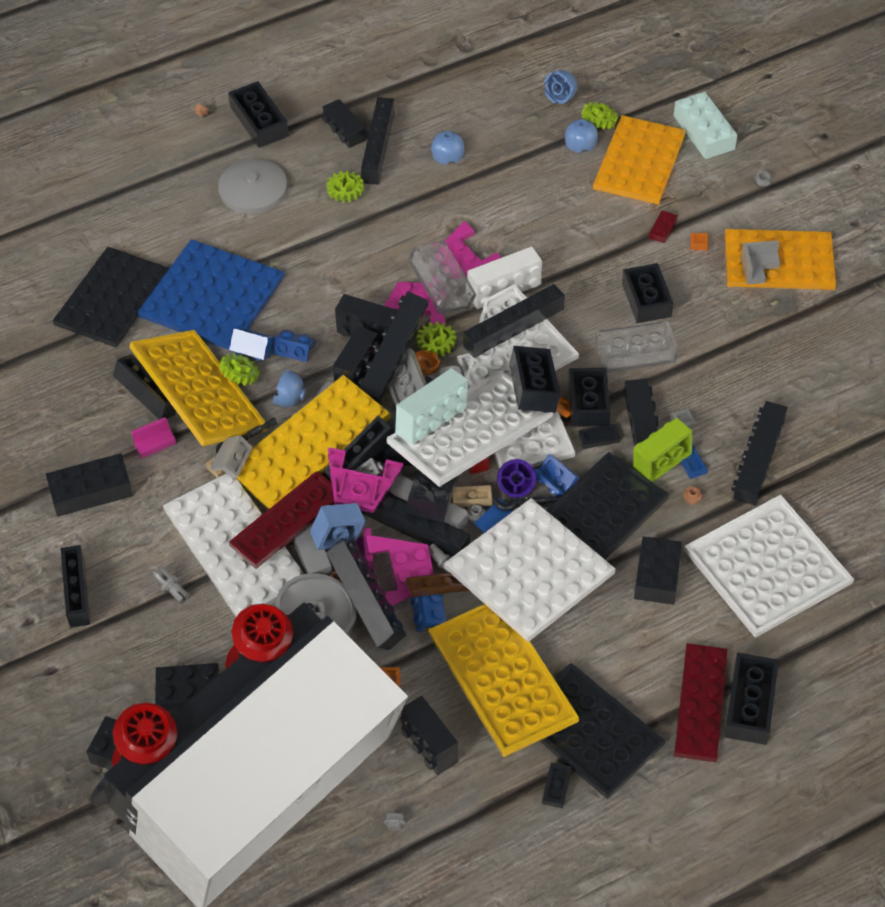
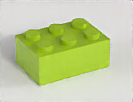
[633,417,693,482]

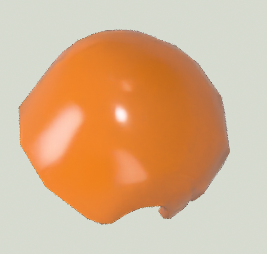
[415,350,440,375]

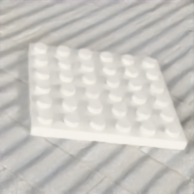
[684,495,854,638]
[444,499,615,642]

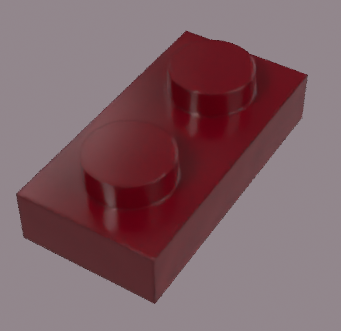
[648,210,678,243]

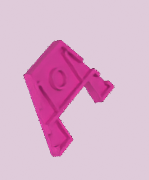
[432,221,502,280]
[384,282,446,325]
[328,447,403,513]
[365,535,434,606]

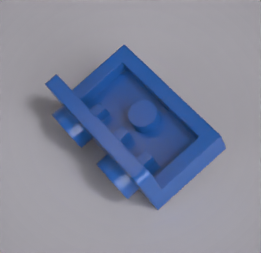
[273,330,316,362]
[534,454,580,496]
[410,594,447,632]

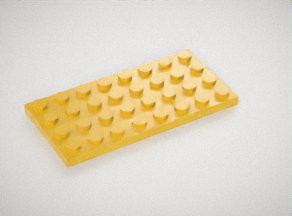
[129,330,268,446]
[237,375,391,509]
[428,604,579,758]

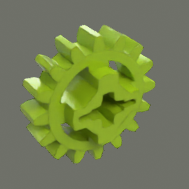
[581,102,618,130]
[326,170,364,203]
[417,321,456,356]
[219,353,260,386]

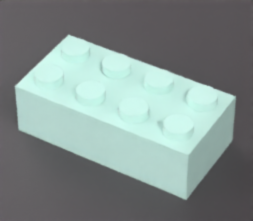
[674,92,737,159]
[395,368,468,445]

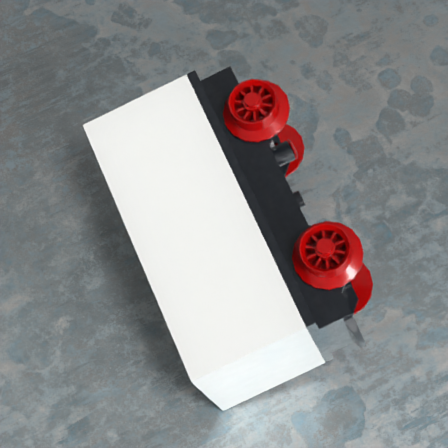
[89,602,408,907]

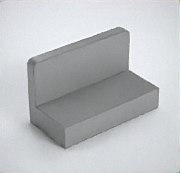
[210,435,253,478]

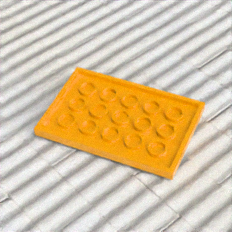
[593,115,686,205]
[724,229,836,290]

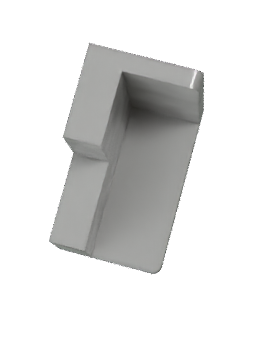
[741,241,780,284]

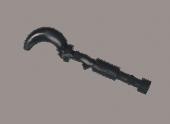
[216,417,278,454]
[494,495,562,512]

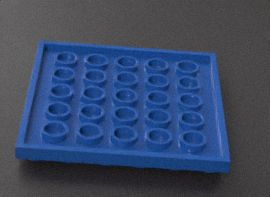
[138,239,285,351]

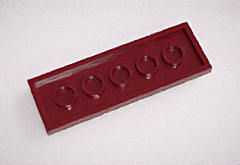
[229,471,334,569]
[674,643,728,763]

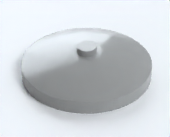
[218,159,287,214]
[275,573,357,635]

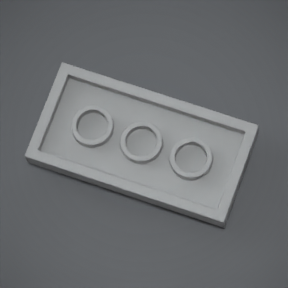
[388,347,427,406]

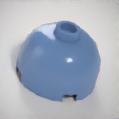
[544,70,577,104]
[565,119,598,153]
[431,131,465,164]
[273,369,306,408]

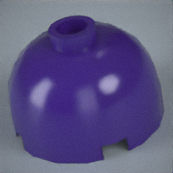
[497,459,536,498]

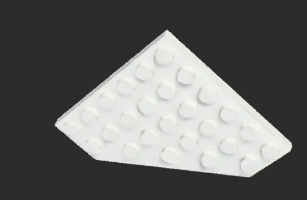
[466,284,579,389]

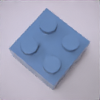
[310,503,365,550]

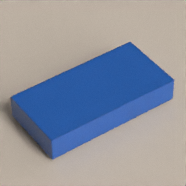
[681,444,708,479]
[474,498,514,533]

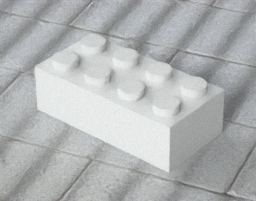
[468,246,542,309]

